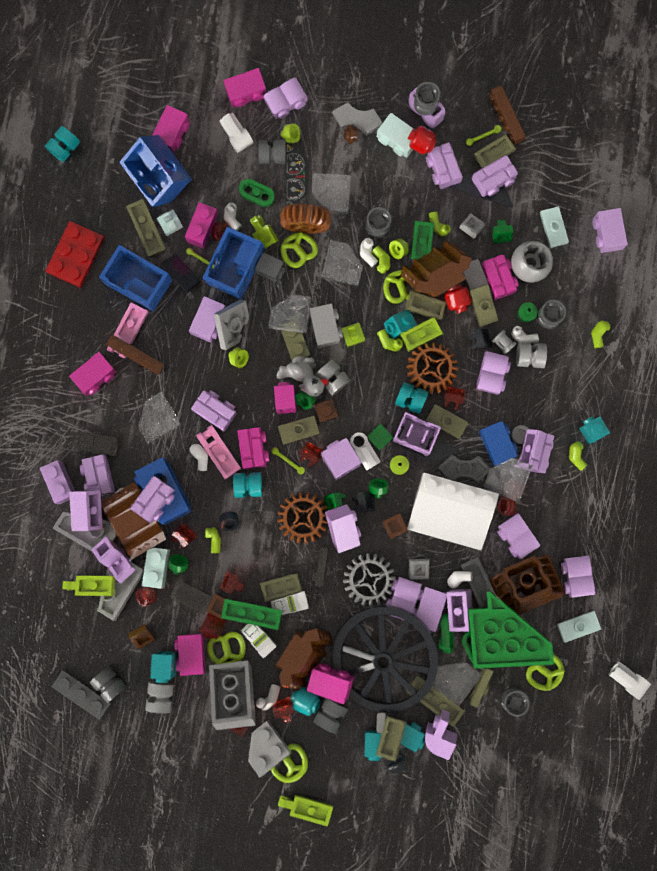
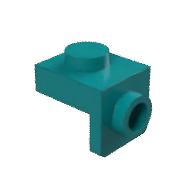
[384,310,417,339]

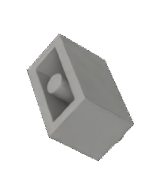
[310,304,343,348]

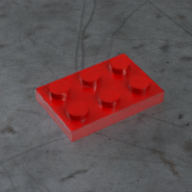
[45,221,105,288]

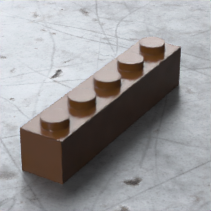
[489,85,526,145]
[105,334,164,375]

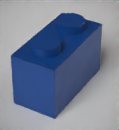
[479,421,518,466]

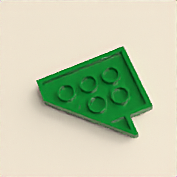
[468,590,554,668]

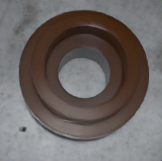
[344,125,358,144]

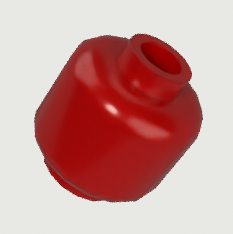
[407,126,437,155]
[444,284,472,313]

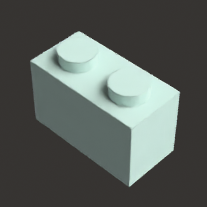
[377,113,413,158]
[142,547,170,589]

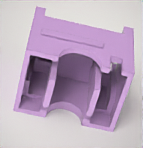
[393,412,441,456]
[321,438,361,480]

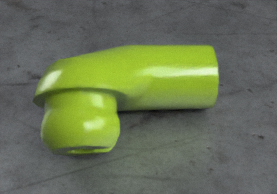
[205,527,221,553]

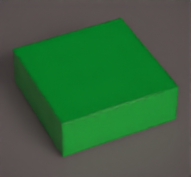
[367,424,394,451]

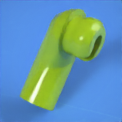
[429,212,451,236]
[372,246,390,274]
[591,321,610,348]
[377,329,403,351]
[569,441,588,471]

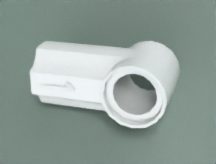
[220,113,253,153]
[350,433,381,470]
[609,662,651,700]

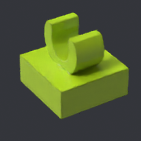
[341,323,365,347]

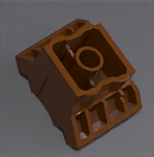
[400,241,472,297]
[101,482,166,560]
[490,555,566,614]
[276,629,333,690]

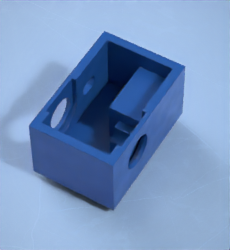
[120,135,192,207]
[203,227,266,299]
[99,245,173,312]
[134,457,193,525]

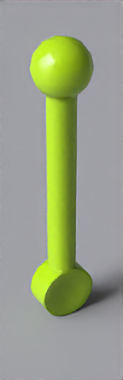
[466,125,502,146]
[186,248,214,268]
[271,447,305,475]

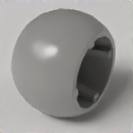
[511,241,553,283]

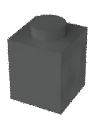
[255,252,286,283]

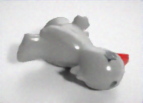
[276,356,329,396]

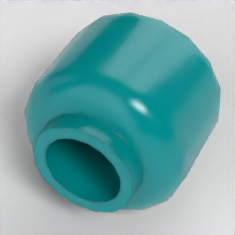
[291,687,321,716]

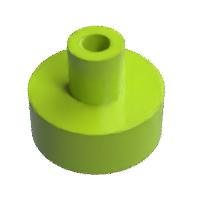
[281,123,301,143]
[389,238,409,259]
[229,348,249,368]
[390,455,409,475]

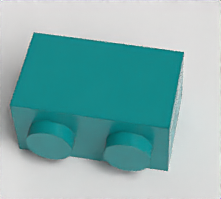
[151,651,177,683]

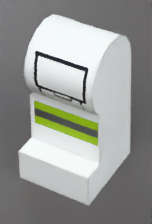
[271,591,309,615]
[241,624,277,658]

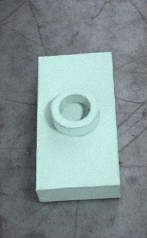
[540,207,569,248]
[557,611,601,642]

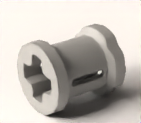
[491,330,517,355]

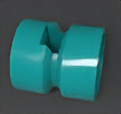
[45,126,80,163]
[395,382,429,414]
[233,472,262,498]

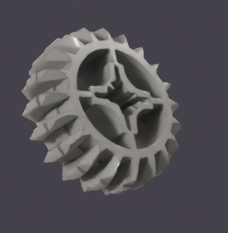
[343,553,396,606]

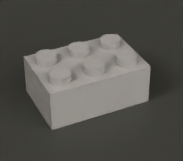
[209,661,256,730]

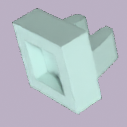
[157,210,183,236]

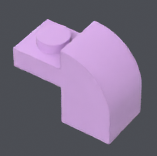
[92,537,135,583]
[425,709,457,760]

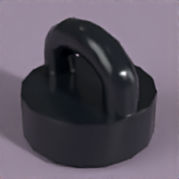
[219,512,239,531]
[386,753,406,774]

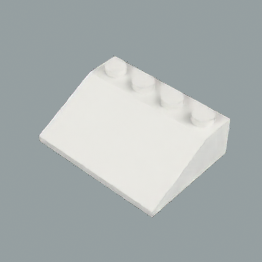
[407,473,499,550]

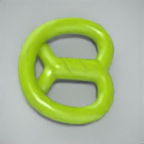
[281,232,318,268]
[383,270,420,304]
[207,632,246,664]
[526,654,565,691]
[271,743,308,783]

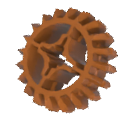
[280,203,331,234]
[406,342,458,394]
[277,492,328,544]

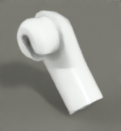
[224,203,242,231]
[360,238,378,267]
[511,326,539,344]
[190,444,208,471]
[447,571,473,589]
[256,684,281,710]

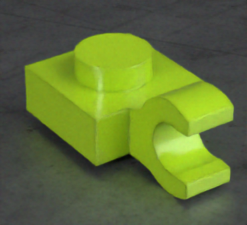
[250,215,279,249]

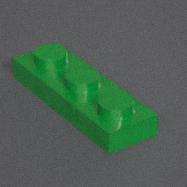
[221,599,283,630]

